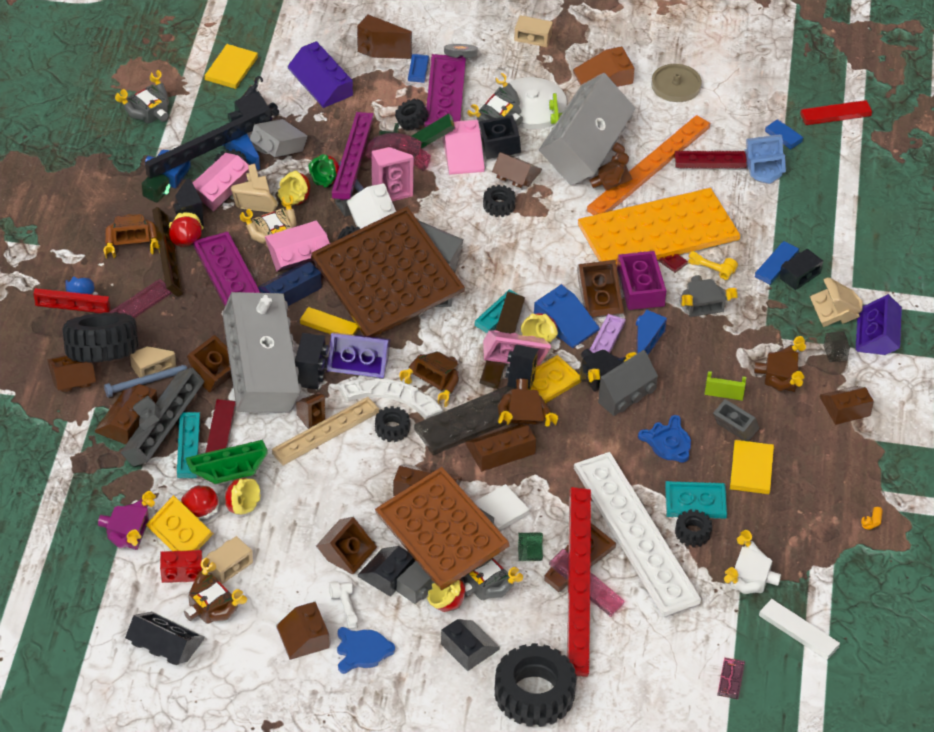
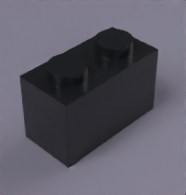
[780,249,823,291]
[505,344,539,390]

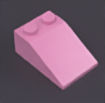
[442,120,485,175]

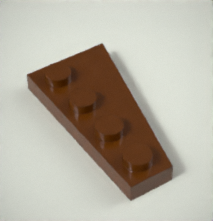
[544,523,616,592]

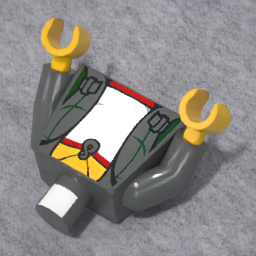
[115,70,169,123]
[467,73,523,126]
[464,558,523,600]

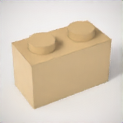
[514,15,553,47]
[205,536,253,584]

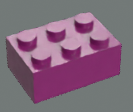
[617,251,667,310]

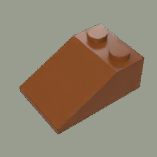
[573,46,635,87]

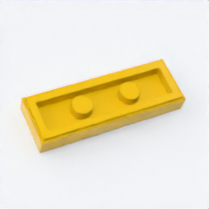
[300,307,359,335]

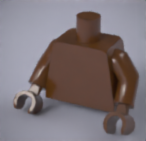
[589,142,632,190]

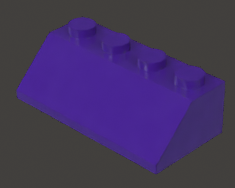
[288,41,353,108]

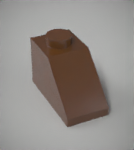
[296,394,325,429]

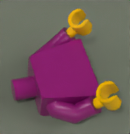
[98,491,156,550]

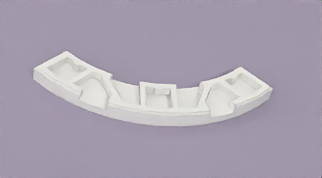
[339,378,443,421]

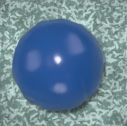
[65,276,94,295]

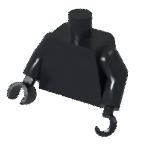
[228,76,279,122]

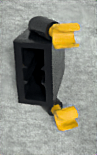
[579,349,637,392]

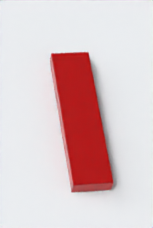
[800,100,872,125]
[33,288,111,313]

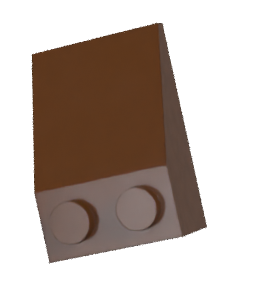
[357,14,412,59]
[577,260,624,318]

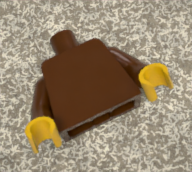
[754,336,806,392]
[497,379,558,427]

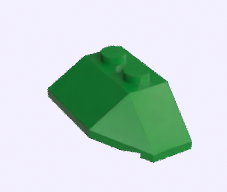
[185,439,268,484]

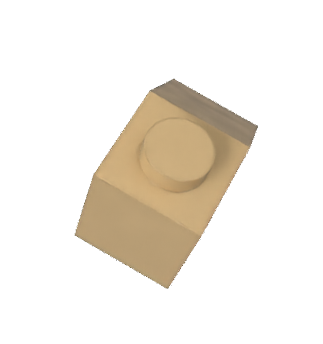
[130,347,176,378]

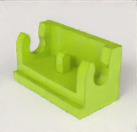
[705,371,746,401]

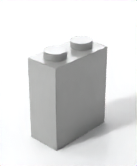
[250,119,308,157]

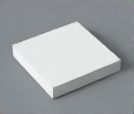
[474,484,530,531]

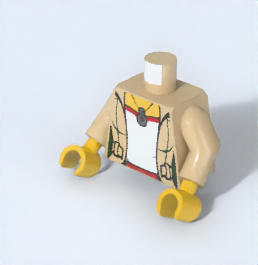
[240,195,296,248]

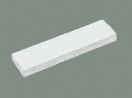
[759,599,840,660]

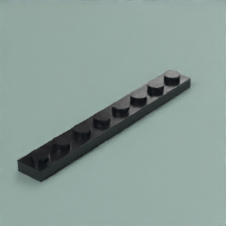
[145,105,271,179]

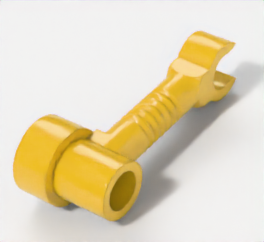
[688,251,738,280]

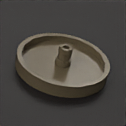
[651,64,702,102]

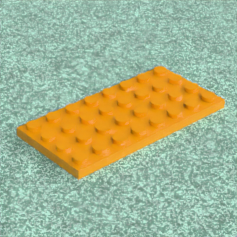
[578,187,740,267]

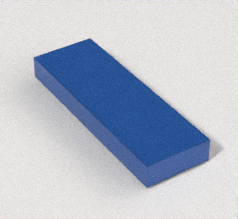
[755,241,799,285]

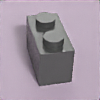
[713,399,759,442]

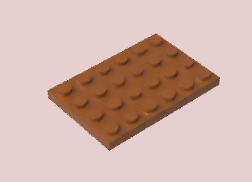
[375,467,510,591]

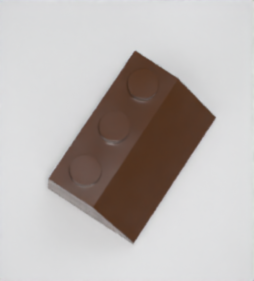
[94,384,158,444]
[465,424,536,472]
[393,464,462,496]

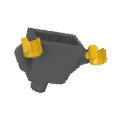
[679,275,738,317]

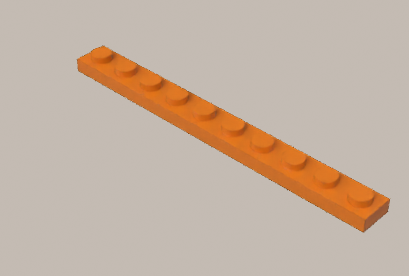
[587,115,710,215]

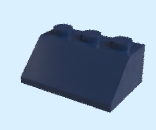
[258,262,322,306]

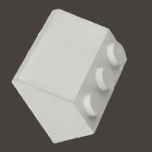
[347,183,396,229]

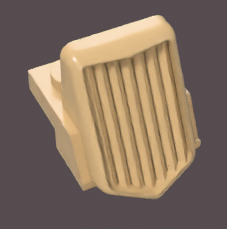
[231,164,278,212]
[810,278,863,327]

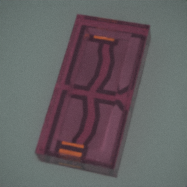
[717,657,745,700]

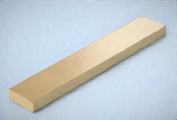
[272,397,379,465]

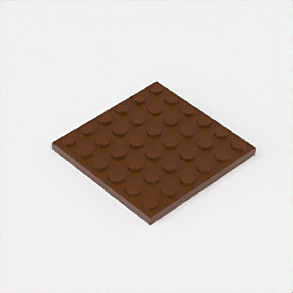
[311,206,465,337]

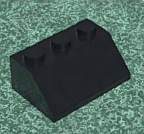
[125,611,205,665]

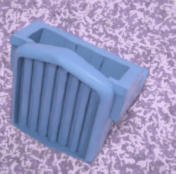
[744,134,786,184]

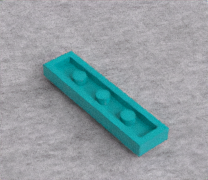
[177,412,200,478]

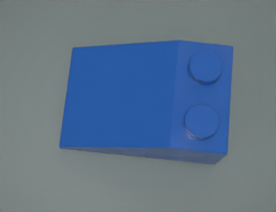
[534,284,600,348]

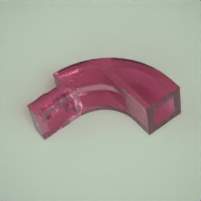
[365,133,431,171]

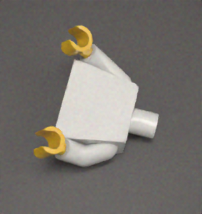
[724,530,781,594]

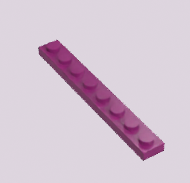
[332,112,374,200]

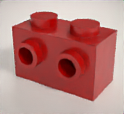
[160,550,203,583]

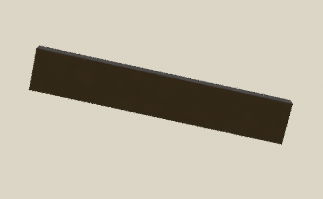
[152,207,183,297]
[479,291,525,389]

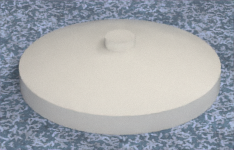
[502,77,567,129]

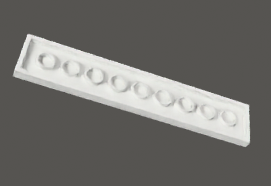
[574,452,701,617]

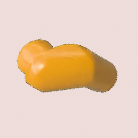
[861,507,883,530]

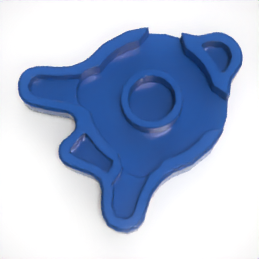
[638,415,691,462]
[337,627,395,674]

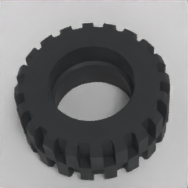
[62,312,139,362]
[494,643,577,727]

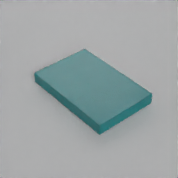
[665,481,727,519]

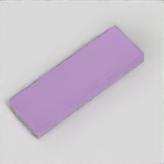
[590,314,626,353]

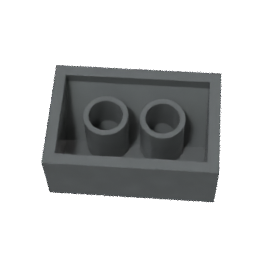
[418,220,464,273]
[598,350,658,416]

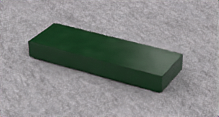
[405,114,455,155]

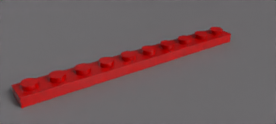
[567,487,591,677]

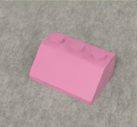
[372,147,413,201]
[193,153,250,211]
[265,221,330,271]
[483,331,551,367]

